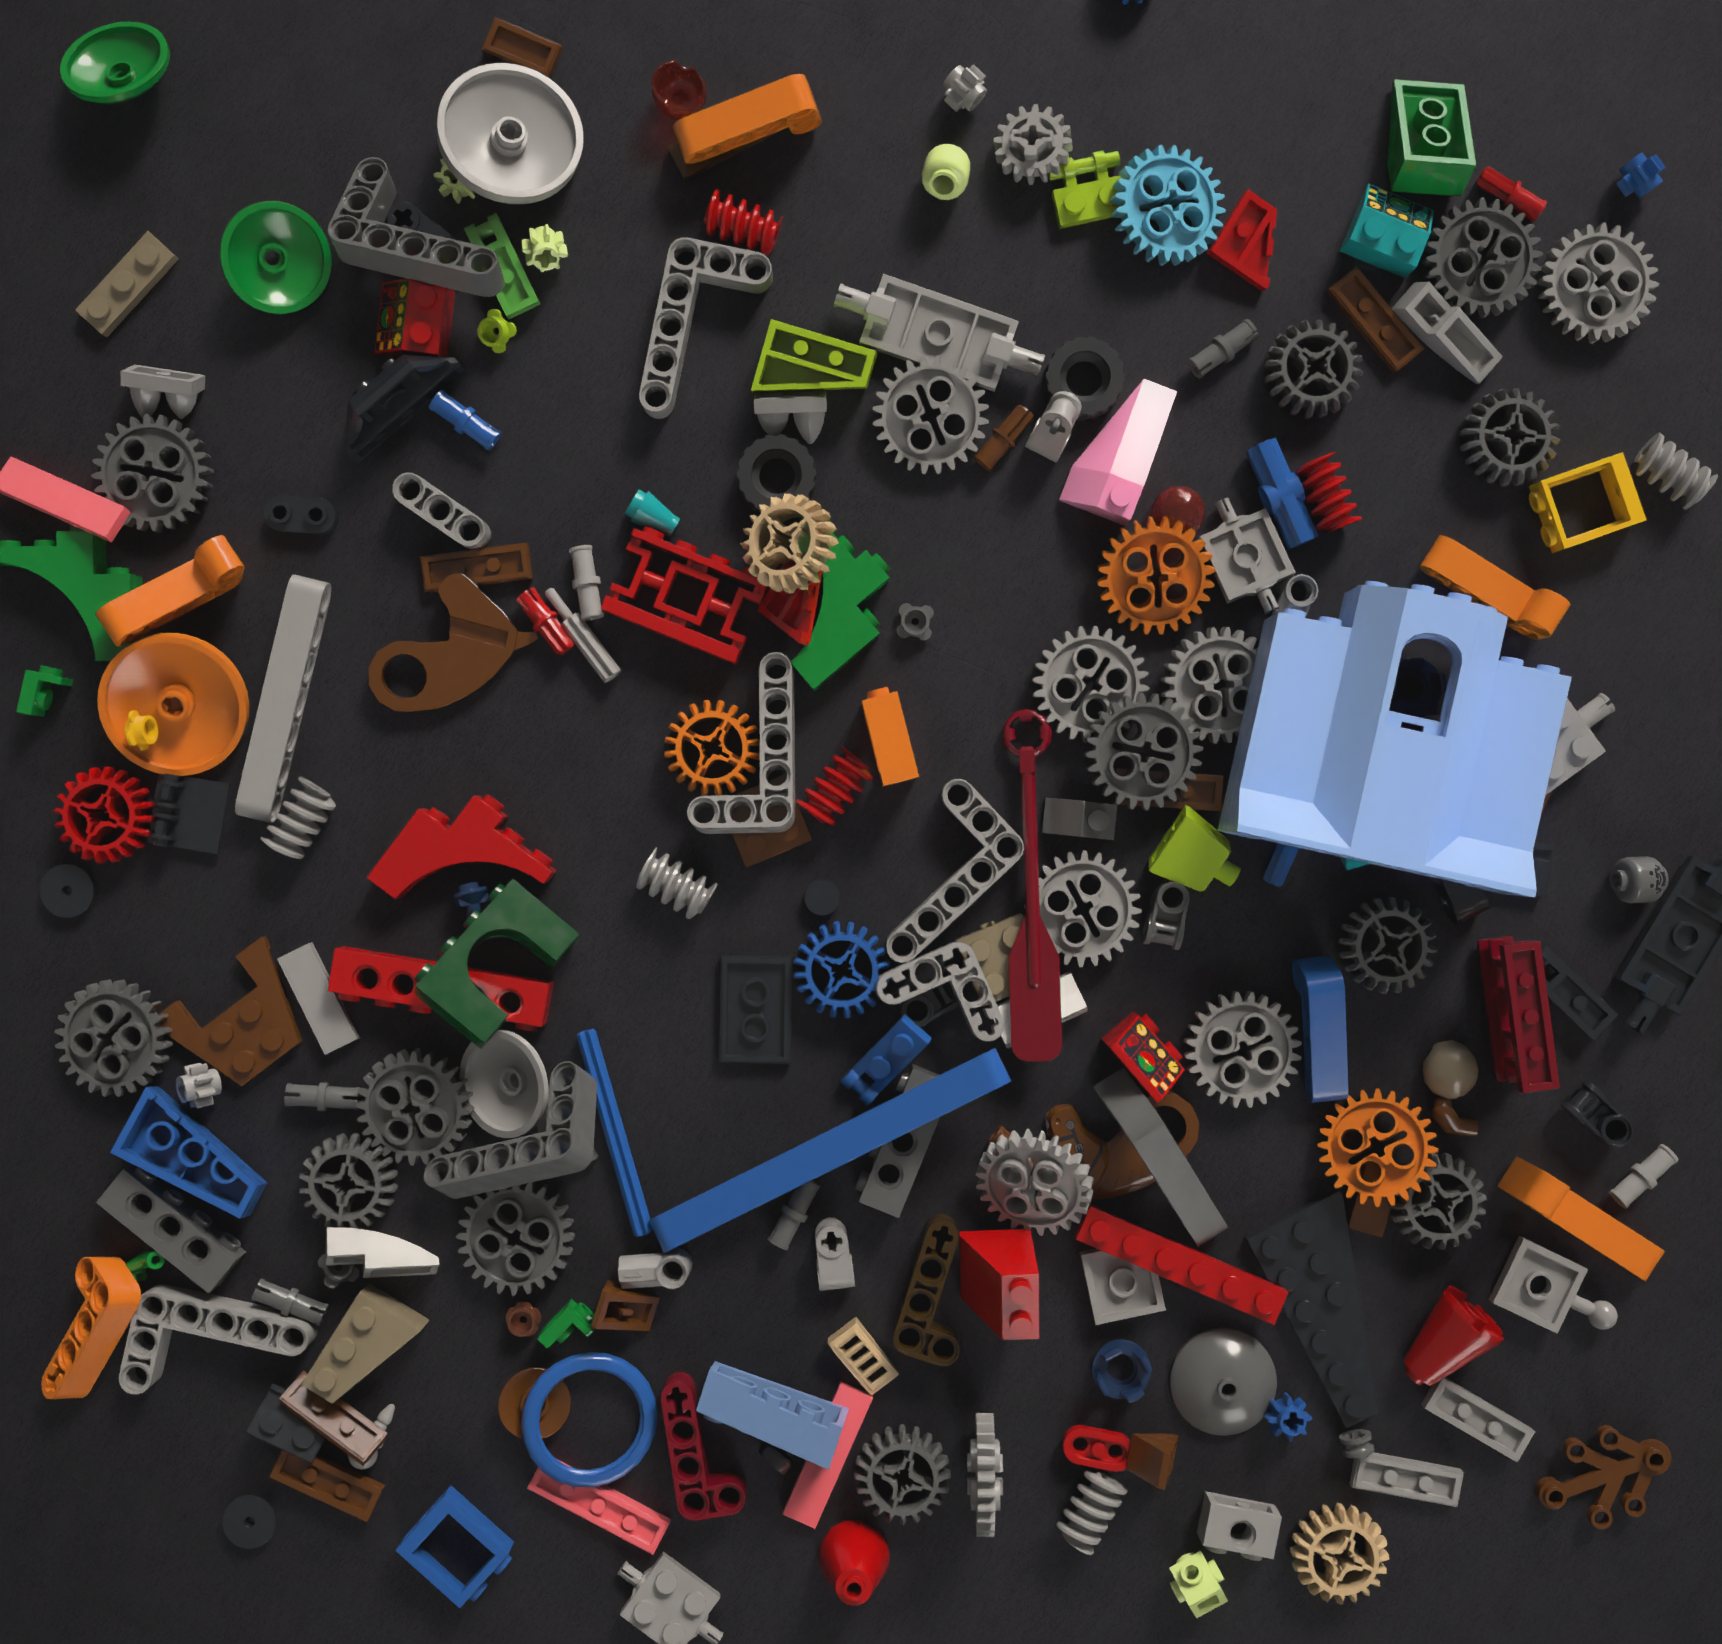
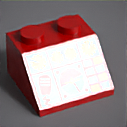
[374,278,455,358]
[1101,1011,1185,1103]

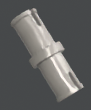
[569,545,604,621]
[1609,1144,1679,1209]

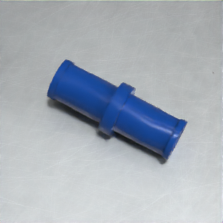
[429,390,502,451]

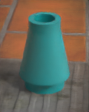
[624,489,680,537]

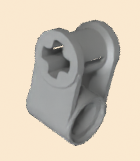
[1025,391,1082,463]
[815,1217,855,1291]

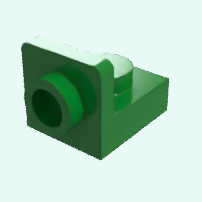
[16,665,73,717]
[537,1299,594,1349]

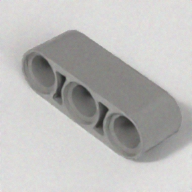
[393,473,491,550]

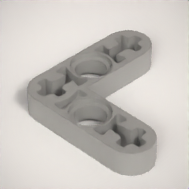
[875,942,1004,1041]

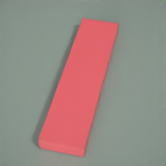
[0,457,131,543]
[783,1381,873,1529]
[527,1458,671,1555]

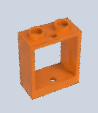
[861,687,919,787]

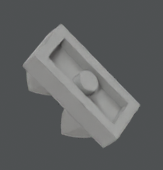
[120,364,205,419]
[754,390,827,444]

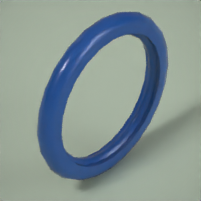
[521,1352,658,1488]

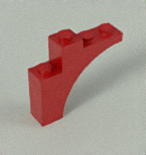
[367,794,557,899]

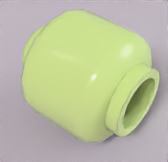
[922,144,970,200]

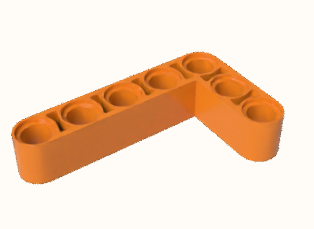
[1497,1156,1665,1281]

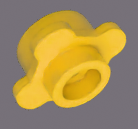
[125,710,158,751]

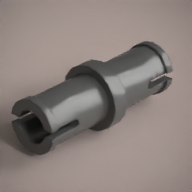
[1187,319,1259,379]
[284,1082,362,1111]
[767,1180,821,1250]
[252,1278,329,1326]

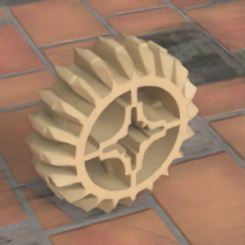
[740,493,839,593]
[1290,1502,1390,1605]

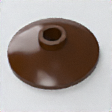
[498,1368,571,1439]

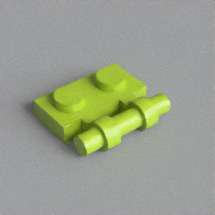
[1048,150,1122,229]

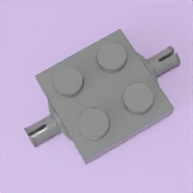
[1198,498,1296,614]
[617,1551,723,1644]

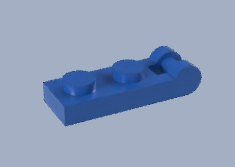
[840,1014,931,1106]

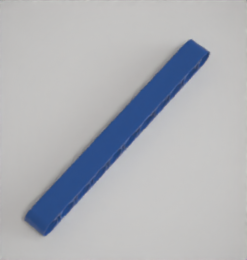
[649,1048,1011,1253]

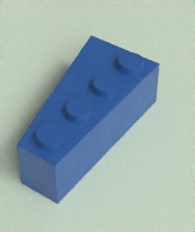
[110,1086,268,1219]

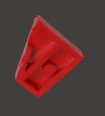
[1207,189,1277,292]
[757,550,822,646]

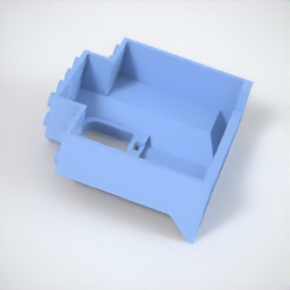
[1218,581,1572,897]

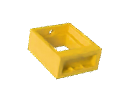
[1529,452,1646,553]

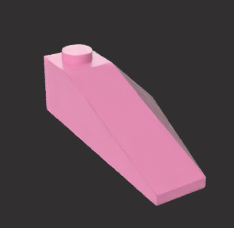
[1059,379,1177,526]

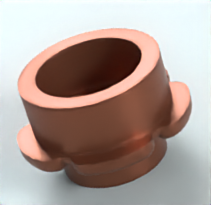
[506,1301,541,1337]

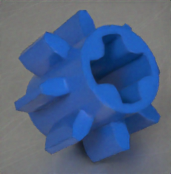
[1616,152,1666,199]
[1264,1392,1312,1442]

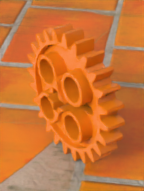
[1097,517,1215,635]
[1318,1089,1439,1207]

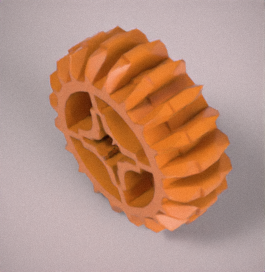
[664,700,760,796]

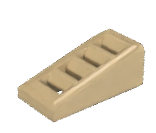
[828,1317,899,1396]

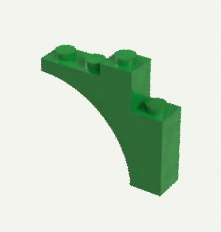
[790,509,890,691]
[0,525,144,664]

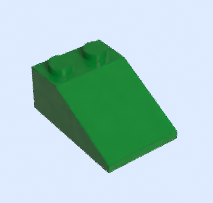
[1388,79,1476,196]

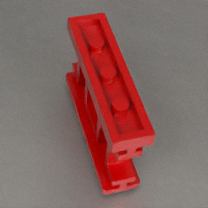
[601,526,769,665]

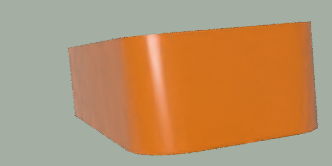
[673,74,822,164]
[95,535,245,646]
[1419,535,1571,640]
[41,1257,141,1399]

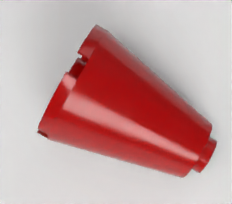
[1404,1285,1504,1386]
[818,1519,889,1606]

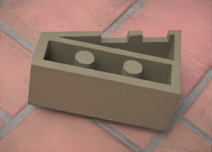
[301,1282,429,1403]

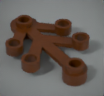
[1535,1425,1672,1529]

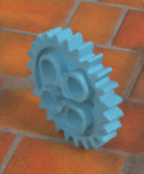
[1110,145,1226,266]

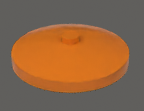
[97,633,249,776]

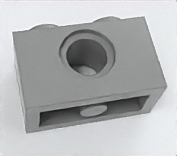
[1197,1491,1282,1561]

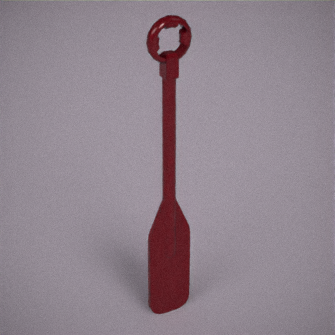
[1002,709,1063,1062]

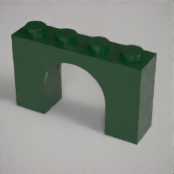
[414,879,579,1049]

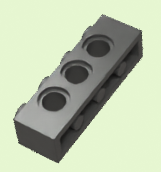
[855,1064,940,1218]
[96,1164,246,1293]

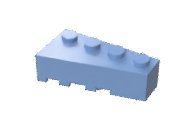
[696,1361,849,1470]

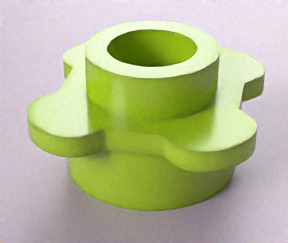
[477,309,517,353]

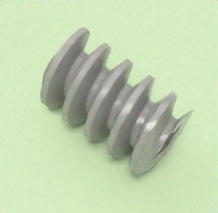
[1634,432,1718,510]
[261,777,336,859]
[636,847,719,919]
[1056,1471,1128,1555]

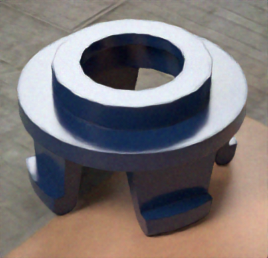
[1390,657,1447,717]
[1092,1339,1152,1404]

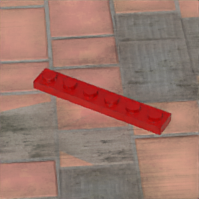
[1074,1204,1289,1325]

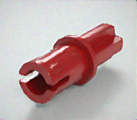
[1476,167,1547,222]
[516,587,574,655]

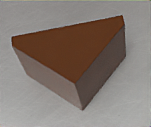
[591,1280,660,1331]
[1126,1434,1179,1490]

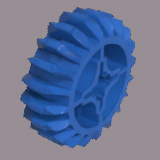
[794,921,890,1018]

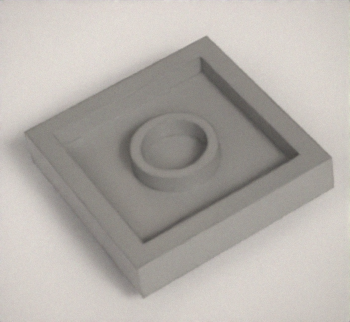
[1080,1248,1166,1325]

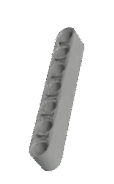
[235,574,331,823]

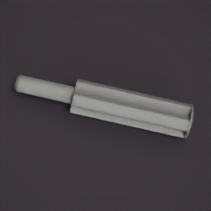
[545,588,622,683]

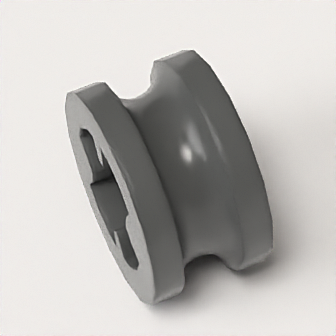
[1339,1429,1375,1458]

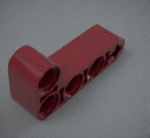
[661,1372,747,1521]

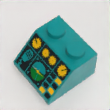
[1339,183,1434,278]

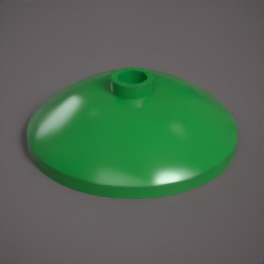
[60,21,170,104]
[219,201,332,314]

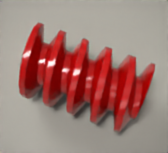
[704,189,784,257]
[1295,452,1362,533]
[796,746,873,826]

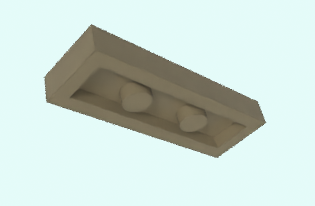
[76,231,179,337]

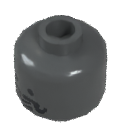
[1609,856,1669,904]

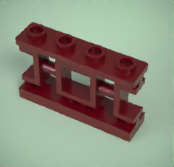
[1477,936,1560,1093]

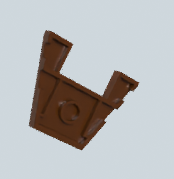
[158,936,302,1086]

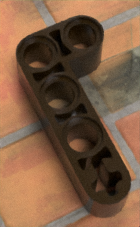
[892,1213,960,1367]

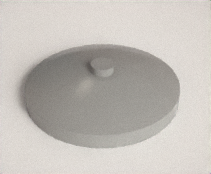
[436,63,583,204]

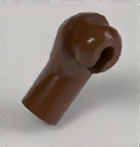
[1431,1097,1479,1137]

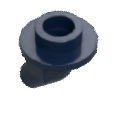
[452,882,488,930]

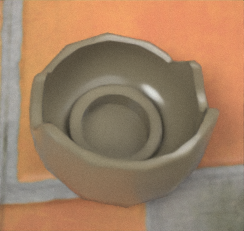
[1422,1040,1479,1099]

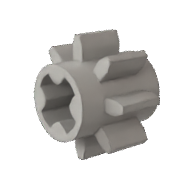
[943,64,987,112]
[176,1063,222,1108]

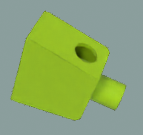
[1149,804,1241,891]

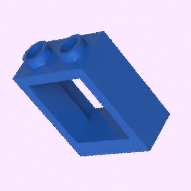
[395,1485,514,1608]

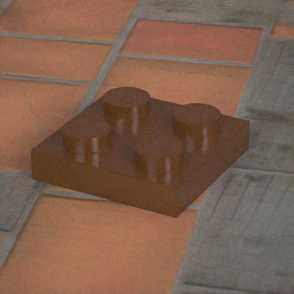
[732,774,812,868]

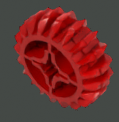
[53,767,155,863]

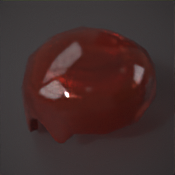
[652,60,707,120]
[1151,486,1206,534]

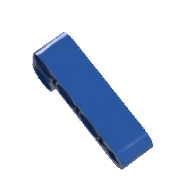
[1292,955,1349,1103]

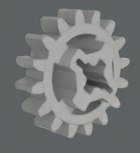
[994,104,1073,185]

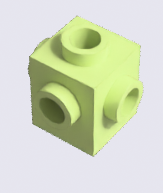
[1169,1551,1228,1618]

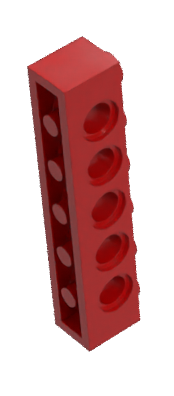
[328,946,554,1031]

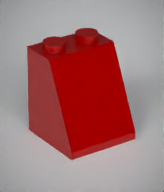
[959,1229,1039,1340]

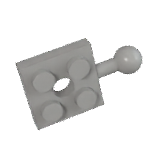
[1489,1236,1618,1334]

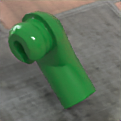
[126,1249,165,1282]

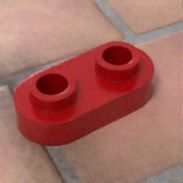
[1062,1425,1131,1472]

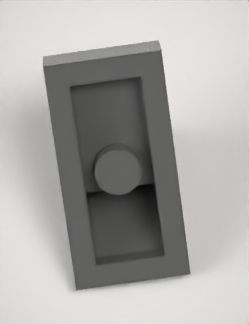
[1042,797,1117,840]

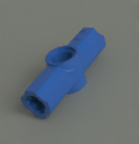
[1246,437,1319,550]

